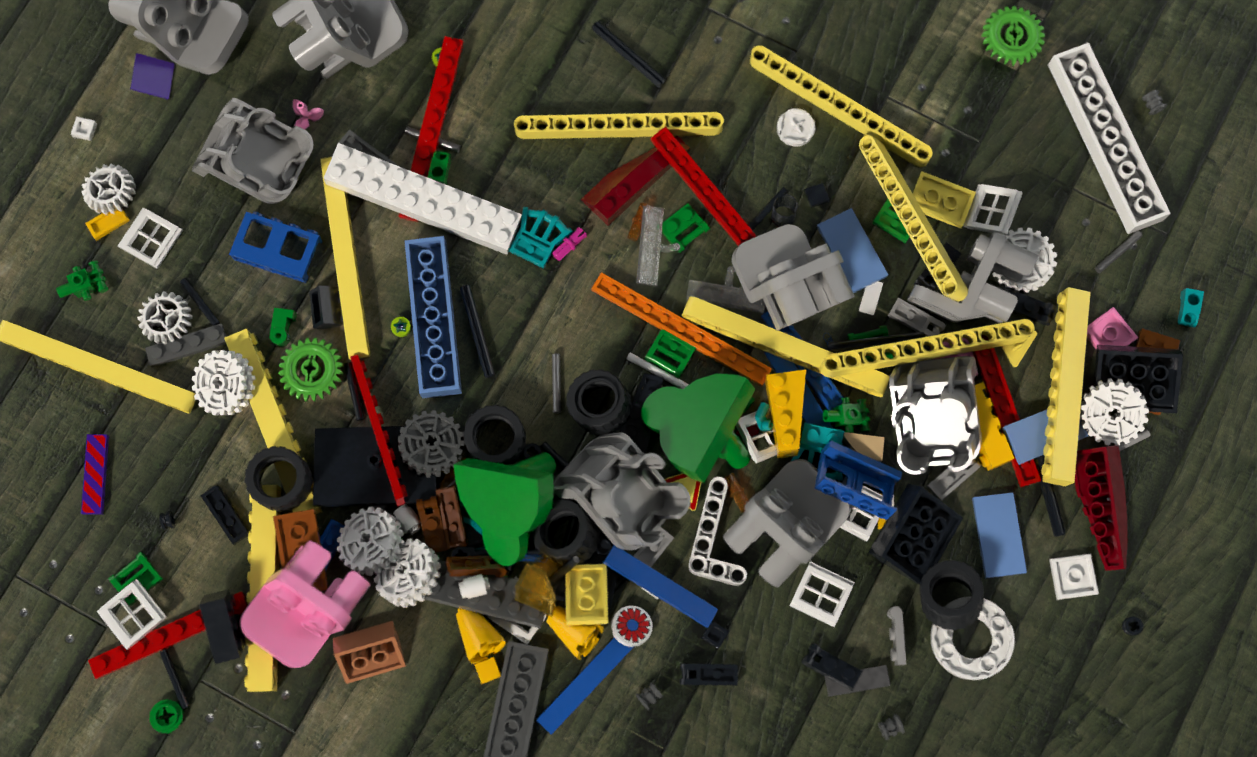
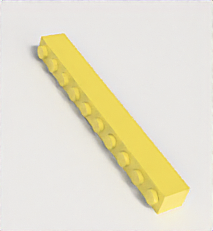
[1041,287,1090,486]
[224,329,322,514]
[244,485,282,692]

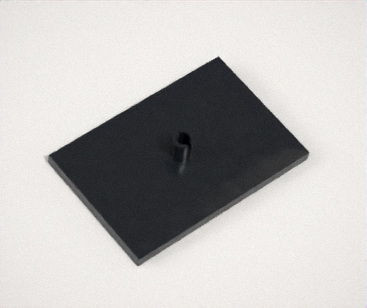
[313,426,437,507]

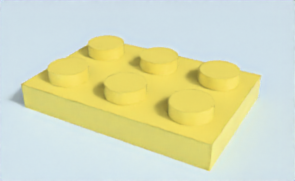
[912,171,976,229]
[566,564,608,625]

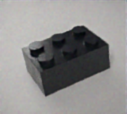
[199,589,246,664]

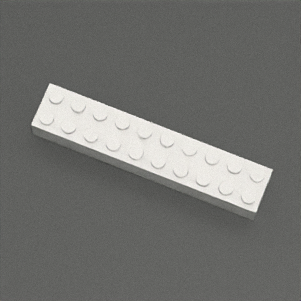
[1048,43,1171,234]
[323,143,522,255]

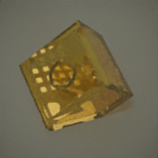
[515,563,556,616]

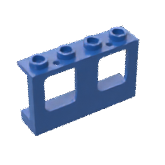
[229,212,323,283]
[815,440,902,520]

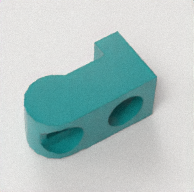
[1178,288,1204,328]

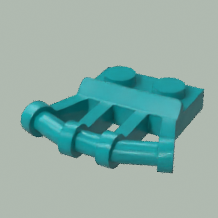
[509,207,573,269]
[791,422,844,481]

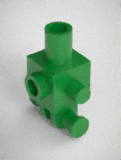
[56,260,109,301]
[823,397,870,433]

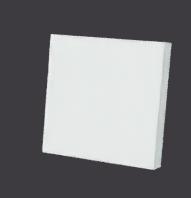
[1049,554,1099,600]

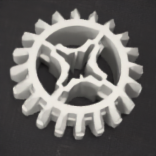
[82,164,136,215]
[137,291,193,344]

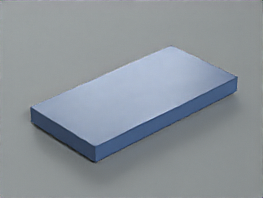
[817,208,888,293]
[1002,410,1088,465]
[972,493,1027,578]

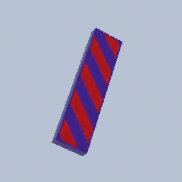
[81,434,109,515]

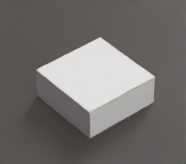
[71,117,97,141]

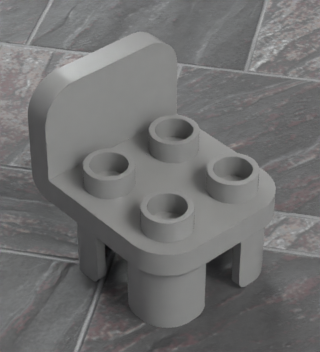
[109,0,248,74]
[272,0,408,78]
[192,98,313,204]
[732,224,855,331]
[907,231,1038,323]
[889,356,982,474]
[553,432,691,550]
[723,459,851,587]

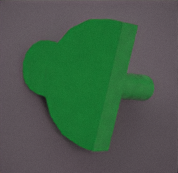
[642,374,755,483]
[454,452,556,566]

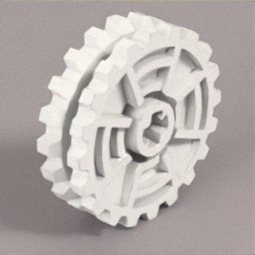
[992,227,1057,293]
[192,350,256,415]
[1080,378,1149,446]
[337,507,404,576]
[374,538,441,608]

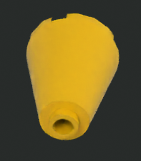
[546,606,604,660]
[456,608,506,664]

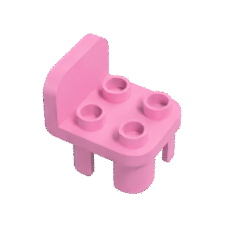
[240,541,370,668]

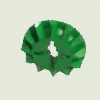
[149,700,183,733]

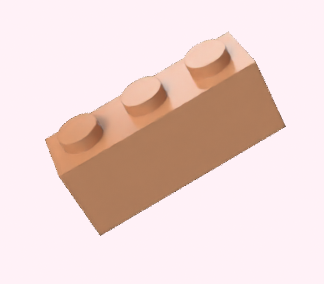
[333,621,406,684]

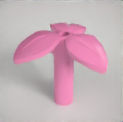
[293,99,324,130]

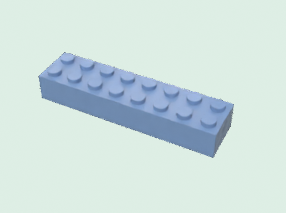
[405,236,462,398]

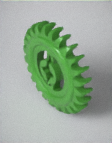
[982,6,1045,66]
[278,337,344,402]

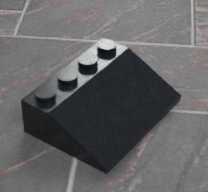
[1094,345,1183,413]
[868,484,963,585]

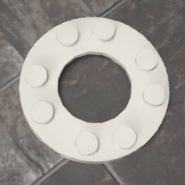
[931,597,1015,680]

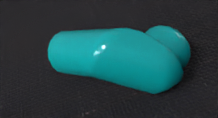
[755,402,773,432]

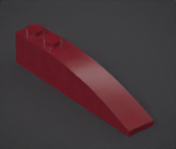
[581,135,690,226]
[1075,446,1127,571]

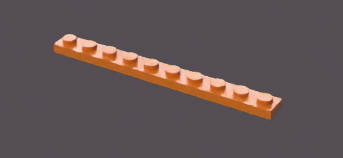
[591,272,772,387]

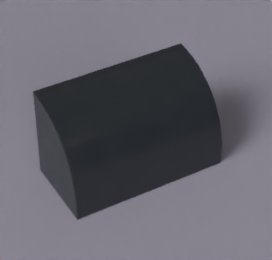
[309,285,344,329]

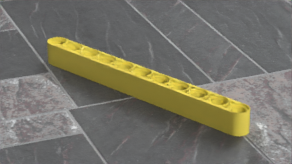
[750,46,932,167]
[514,112,724,139]
[859,135,968,302]
[321,157,370,360]
[682,297,889,397]
[820,319,1035,377]
[0,320,196,414]

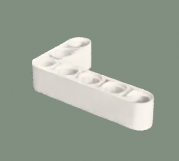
[688,477,747,586]

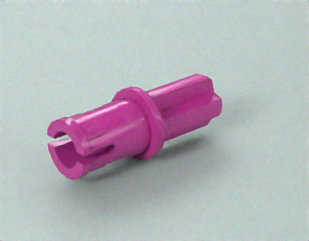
[552,227,587,261]

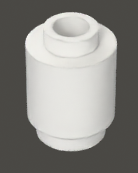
[393,504,421,535]
[458,574,490,599]

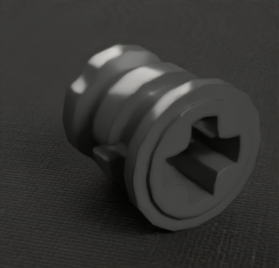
[1142,90,1168,115]
[635,682,663,711]
[878,714,905,740]

